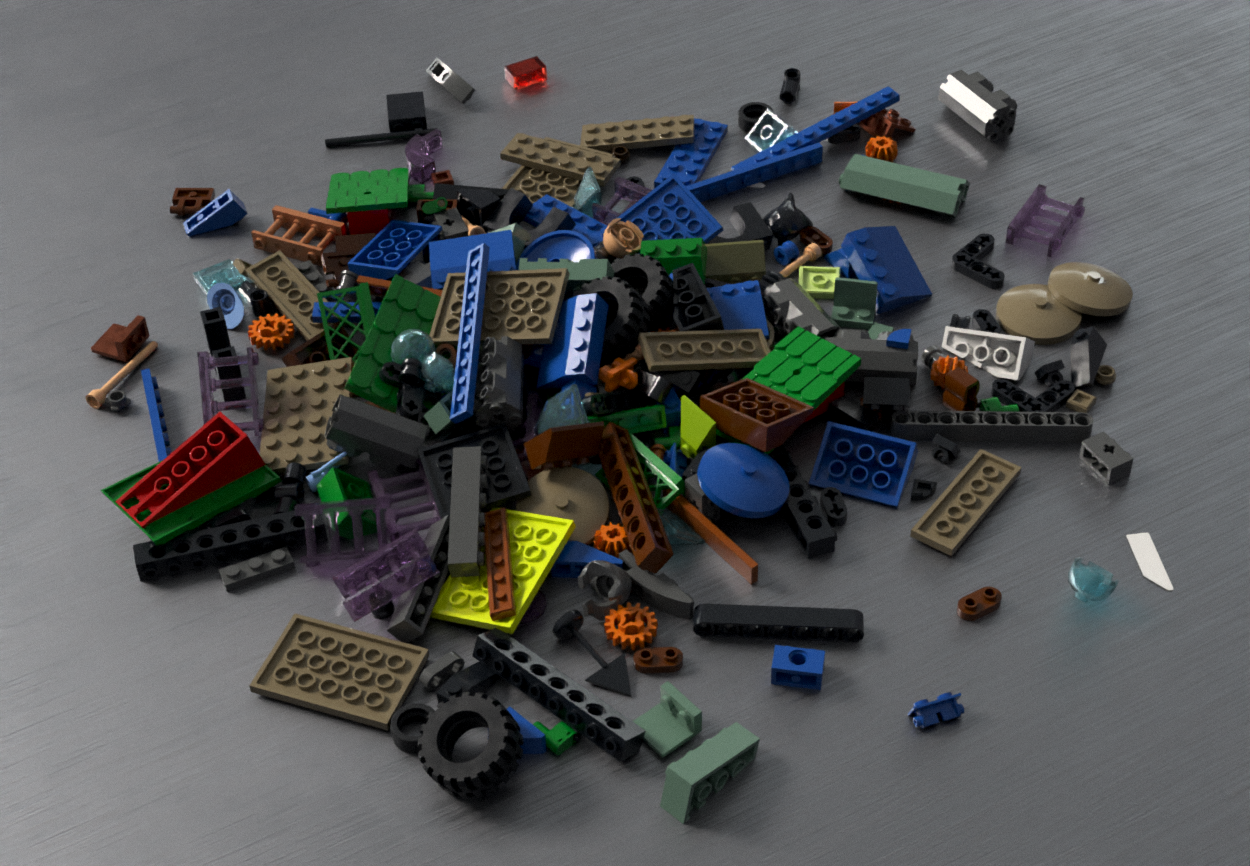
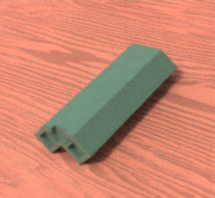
[839,154,970,218]

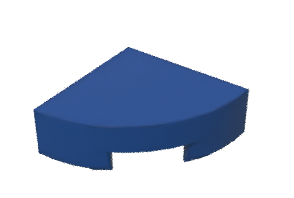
[886,329,911,349]

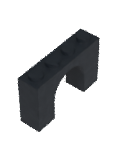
[483,188,576,249]
[707,202,773,251]
[200,307,247,404]

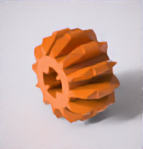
[865,135,898,162]
[930,355,968,390]
[594,522,632,558]

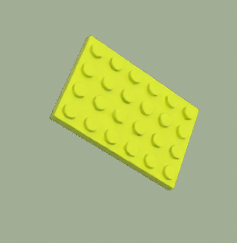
[430,507,576,634]

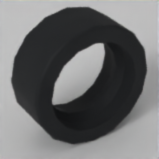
[738,102,774,134]
[390,703,435,753]

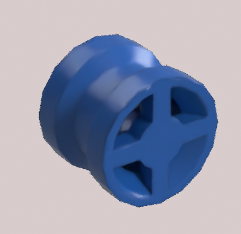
[774,240,799,266]

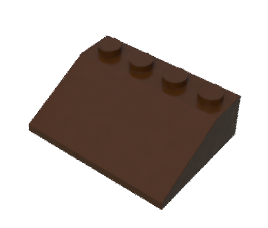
[700,378,814,452]

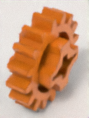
[248,313,295,350]
[604,602,658,650]

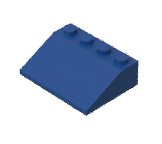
[347,220,443,280]
[841,226,932,315]
[429,230,517,290]
[706,280,770,339]
[536,293,609,390]
[809,421,918,508]

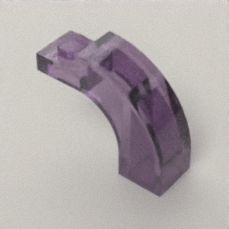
[405,129,443,184]

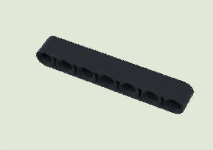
[693,604,864,642]

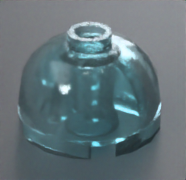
[390,329,436,371]
[420,351,455,393]
[1068,557,1119,603]

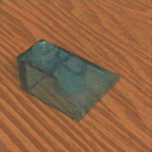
[745,108,798,152]
[572,167,602,222]
[536,384,589,434]
[657,508,705,545]

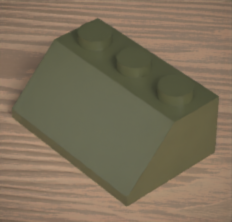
[705,240,766,284]

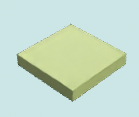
[798,266,840,299]

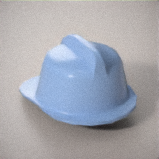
[207,283,244,329]

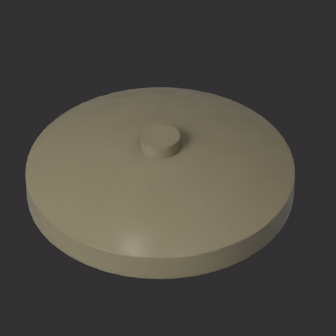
[1048,262,1133,316]
[996,284,1082,345]
[516,467,610,546]

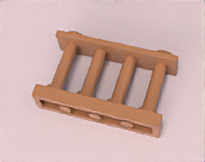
[251,205,346,266]

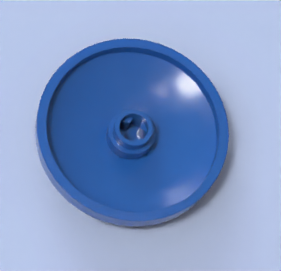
[517,230,597,301]
[697,443,789,518]

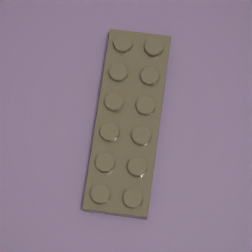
[580,115,695,151]
[500,133,621,187]
[245,250,346,341]
[638,329,771,372]
[910,449,1021,556]

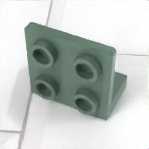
[831,277,878,330]
[632,681,702,757]

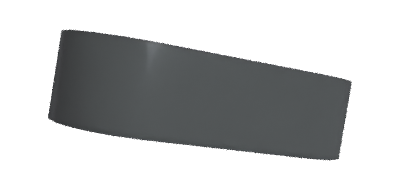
[420,651,465,691]

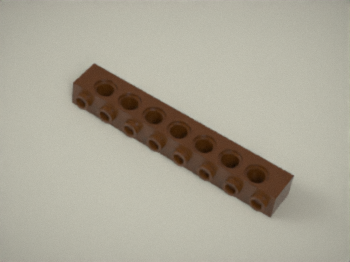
[598,422,674,573]

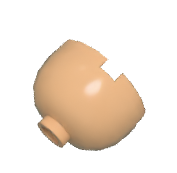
[603,218,644,259]

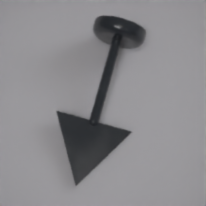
[552,609,631,697]

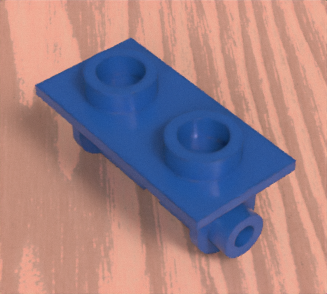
[663,442,687,478]
[908,692,964,728]

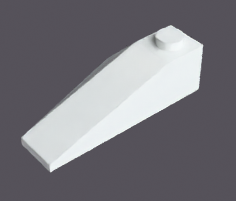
[942,326,1035,381]

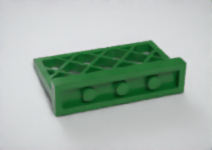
[317,282,375,364]
[568,403,667,434]
[595,433,685,514]

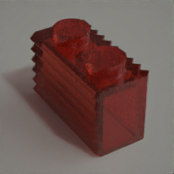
[504,56,547,90]

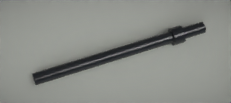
[325,127,438,147]

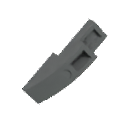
[426,58,476,104]
[619,549,694,620]

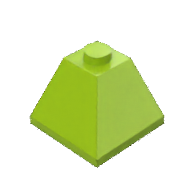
[681,395,716,459]

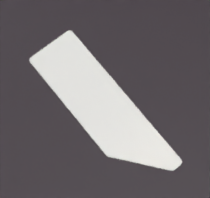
[1126,532,1174,591]

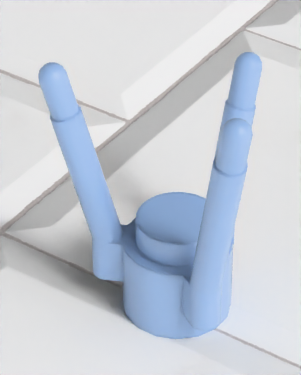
[305,451,347,493]

